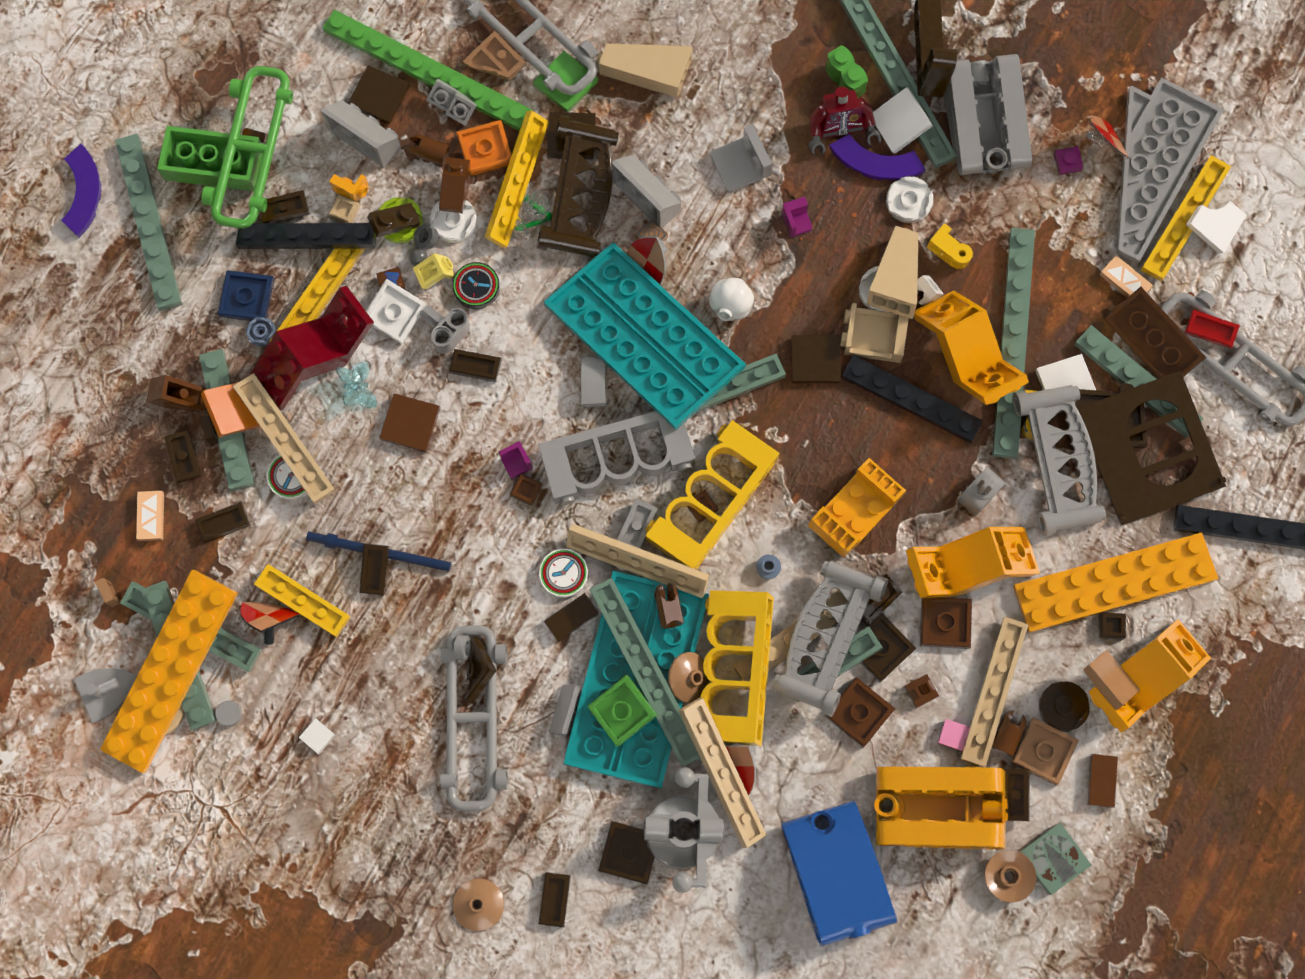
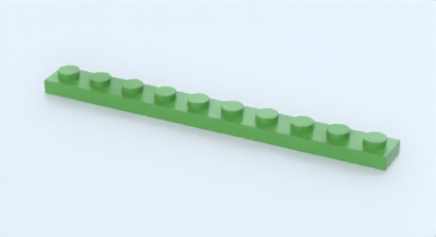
[322,9,532,131]

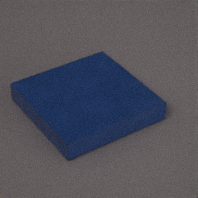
[218,270,275,321]

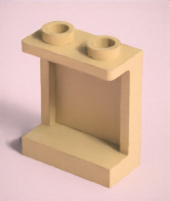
[840,303,909,363]

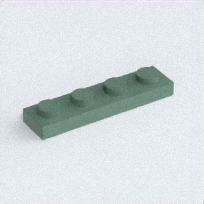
[697,354,786,412]
[797,626,883,702]

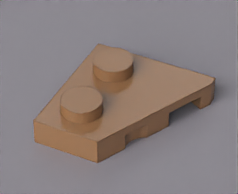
[463,31,527,81]

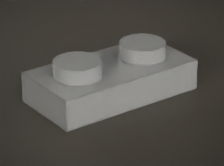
[617,499,658,549]

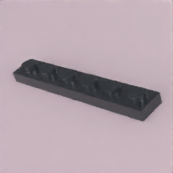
[236,223,377,249]
[842,355,983,443]
[1174,505,1305,550]

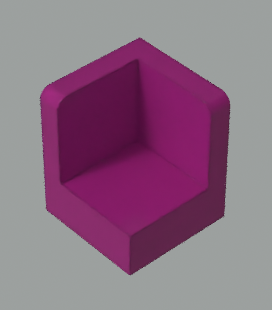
[781,197,812,237]
[498,441,533,480]

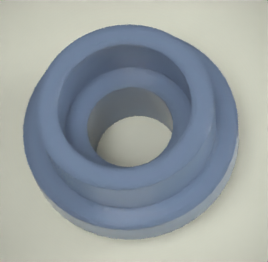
[756,554,781,579]

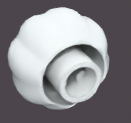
[709,278,754,321]

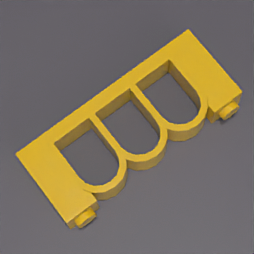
[645,420,780,570]
[700,590,774,746]

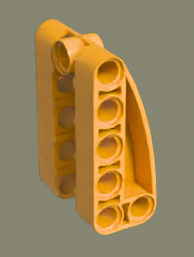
[874,766,1008,850]

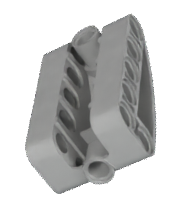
[944,54,1032,175]

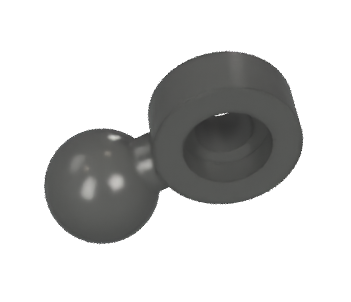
[409,224,438,266]

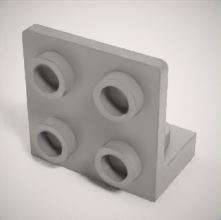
[710,124,772,193]

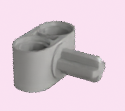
[420,306,470,354]
[957,467,1006,517]

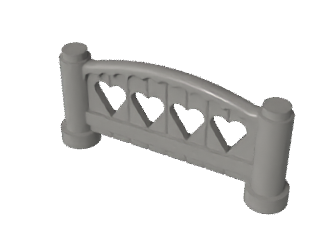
[1012,385,1106,537]
[772,561,888,717]

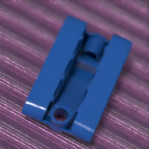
[781,800,897,946]

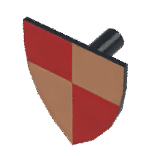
[240,602,300,645]

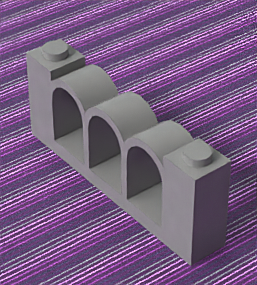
[538,411,695,505]

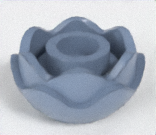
[246,317,276,346]

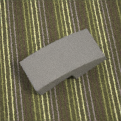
[426,79,476,126]
[581,357,607,407]

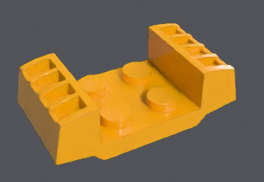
[808,458,906,558]

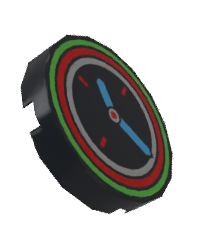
[452,262,500,309]

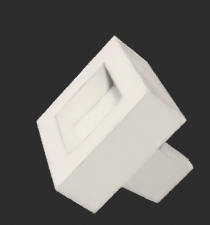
[917,275,943,305]

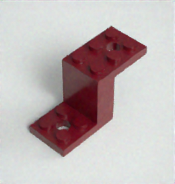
[250,286,374,411]

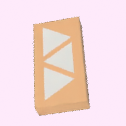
[1099,255,1153,298]
[136,491,164,541]

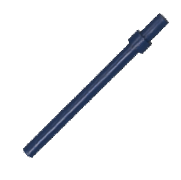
[306,531,452,572]

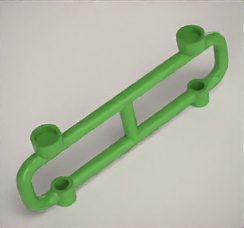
[202,66,293,229]

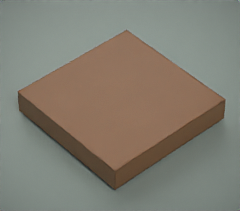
[1083,650,1140,710]
[1011,717,1079,786]

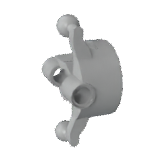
[644,767,724,893]

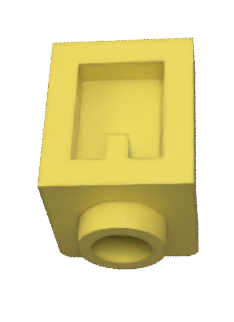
[413,253,455,289]

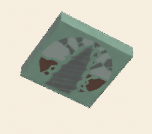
[1020,822,1092,895]

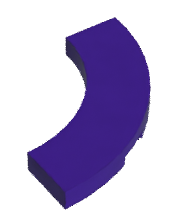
[829,134,926,181]
[61,143,102,238]

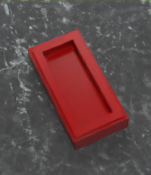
[1184,310,1240,349]

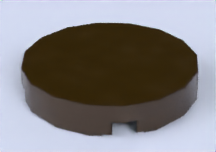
[1039,681,1090,732]

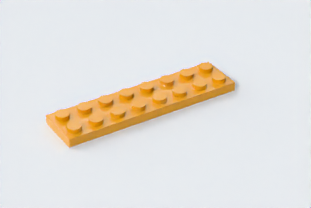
[1013,532,1219,633]
[100,570,238,773]

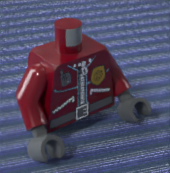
[808,87,881,154]

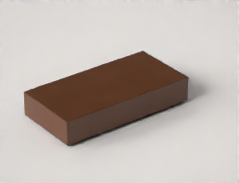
[1087,754,1118,808]

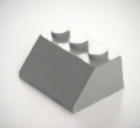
[321,100,401,168]
[612,155,681,228]

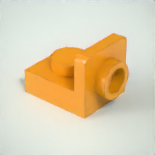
[329,174,369,202]

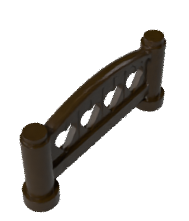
[536,115,619,257]

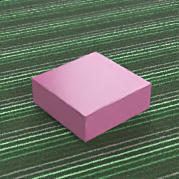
[937,719,970,752]

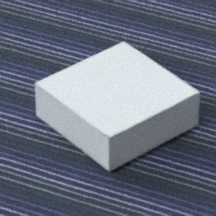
[299,718,336,754]

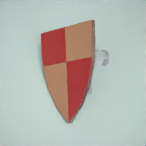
[1086,116,1129,159]

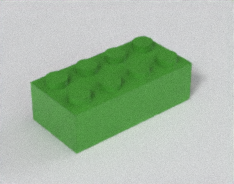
[157,126,263,192]

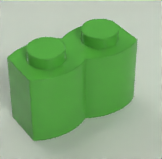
[826,45,868,98]

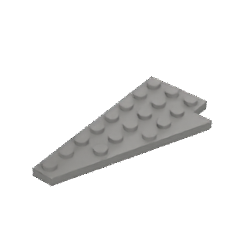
[1116,77,1224,264]

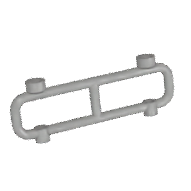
[465,0,598,95]
[1161,290,1305,426]
[440,625,508,812]

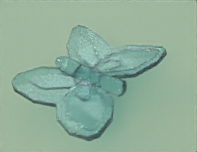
[336,361,378,408]

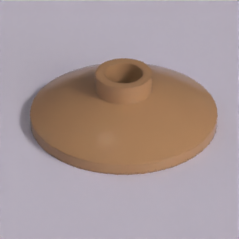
[668,652,709,703]
[984,850,1037,903]
[453,879,504,931]

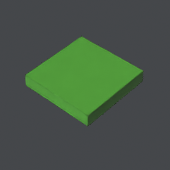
[533,51,598,112]
[587,675,658,747]

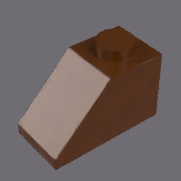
[439,157,471,214]
[146,375,207,412]

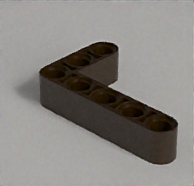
[914,0,957,98]

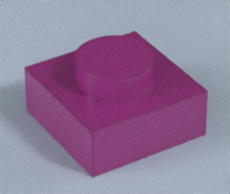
[1054,146,1084,175]

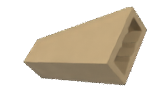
[596,43,693,98]
[867,226,918,319]

